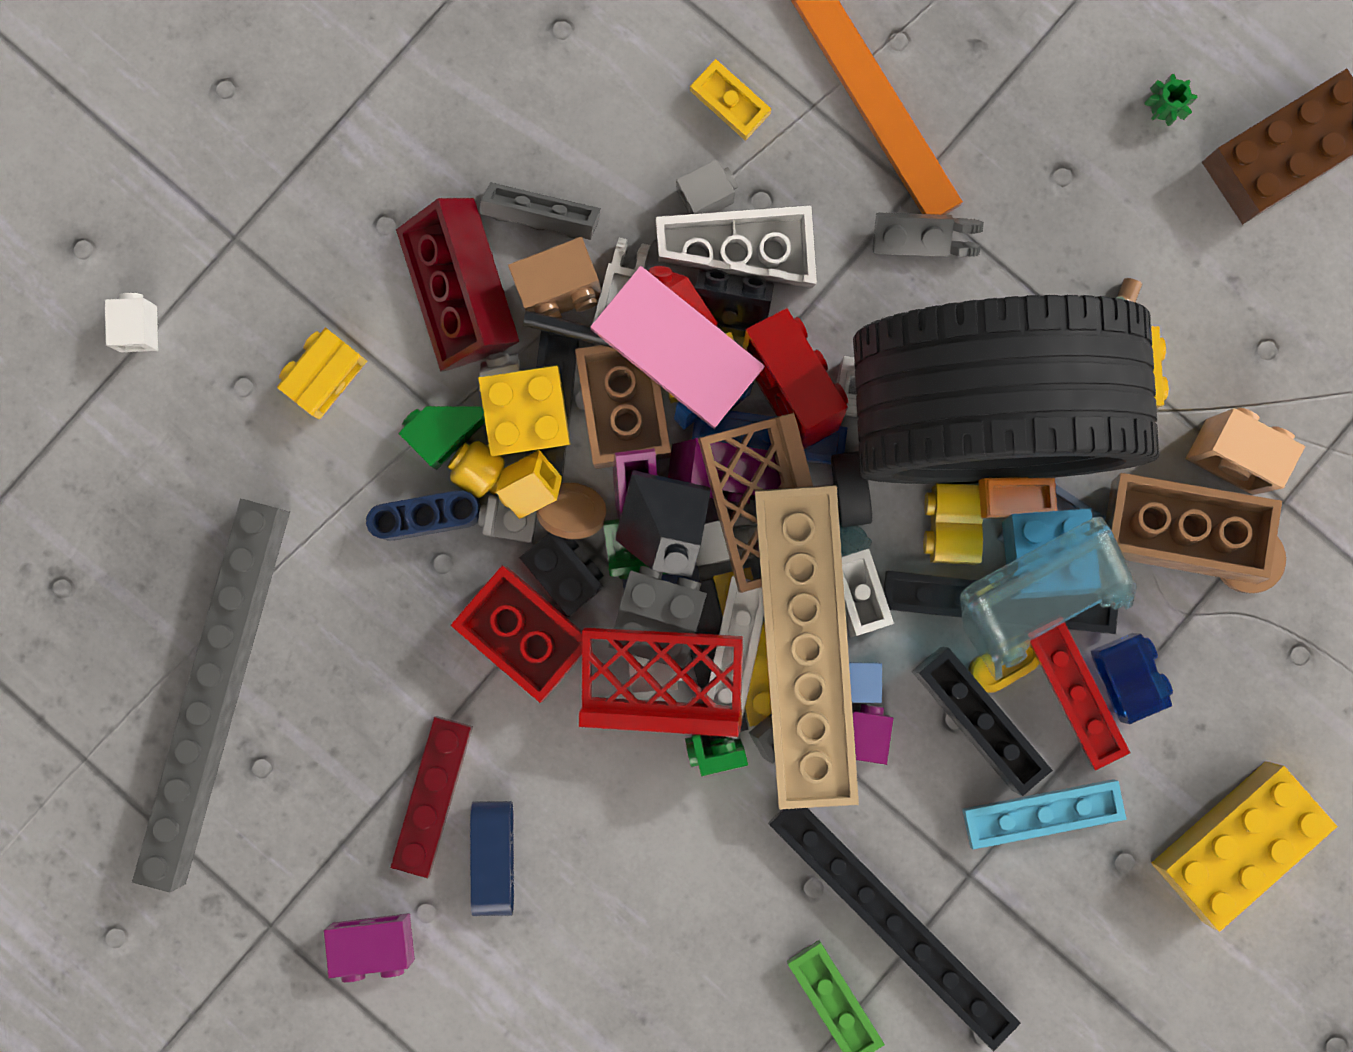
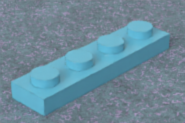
[962,779,1127,850]

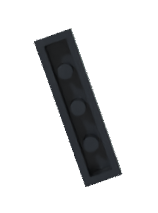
[911,647,1053,796]

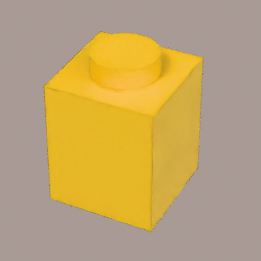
[496,450,562,519]

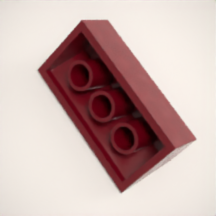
[396,198,520,372]

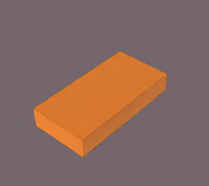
[979,478,1057,519]

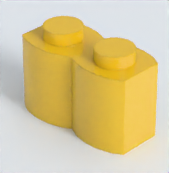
[923,483,983,565]

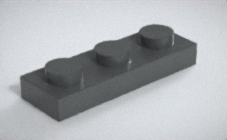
[479,182,601,240]

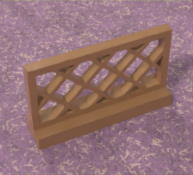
[698,413,813,593]

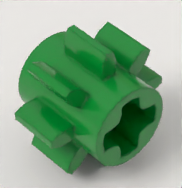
[1144,74,1198,126]

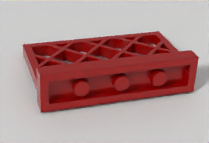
[579,627,743,737]

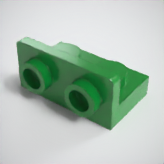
[685,734,748,777]

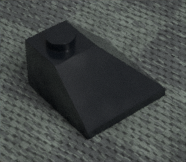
[615,470,711,578]

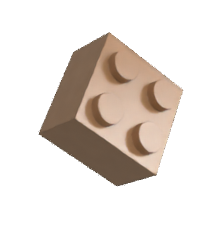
[508,237,602,319]

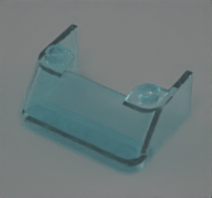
[960,517,1137,680]

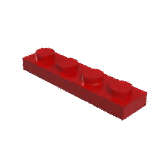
[1023,613,1131,771]

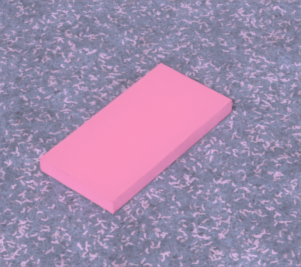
[590,266,765,429]

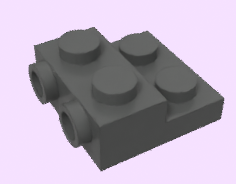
[608,566,707,669]

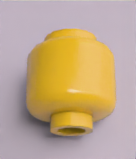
[447,441,505,498]

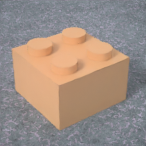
[1185,408,1306,495]

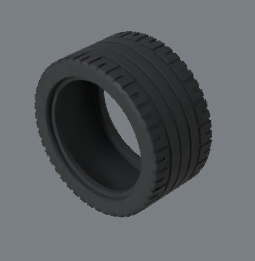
[853,295,1159,484]

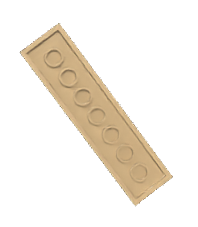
[755,485,859,809]

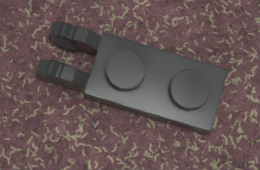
[872,212,984,257]

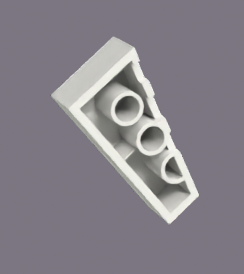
[656,206,817,288]

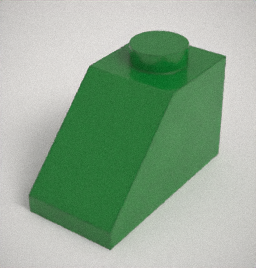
[398,406,485,470]

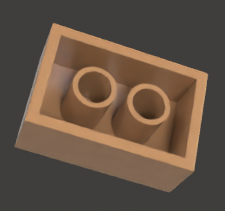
[575,345,671,469]

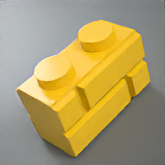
[277,327,367,420]

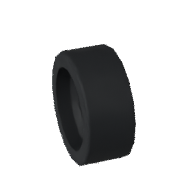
[831,451,872,528]

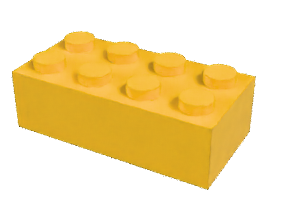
[1151,761,1338,932]

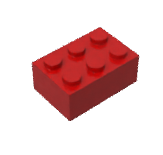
[743,308,848,449]
[450,565,594,703]

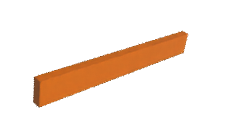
[791,0,963,215]

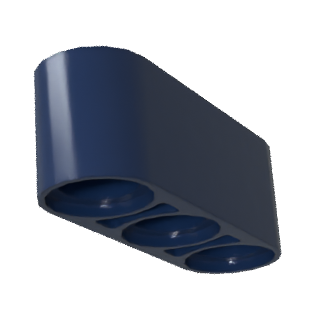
[366,491,482,541]
[470,801,514,916]

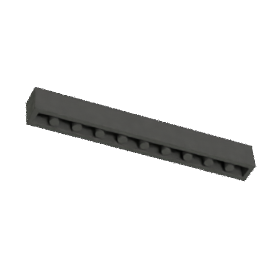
[132,498,290,893]

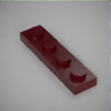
[390,716,473,879]

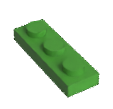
[787,940,885,1052]

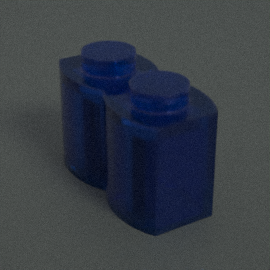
[1091,633,1173,724]

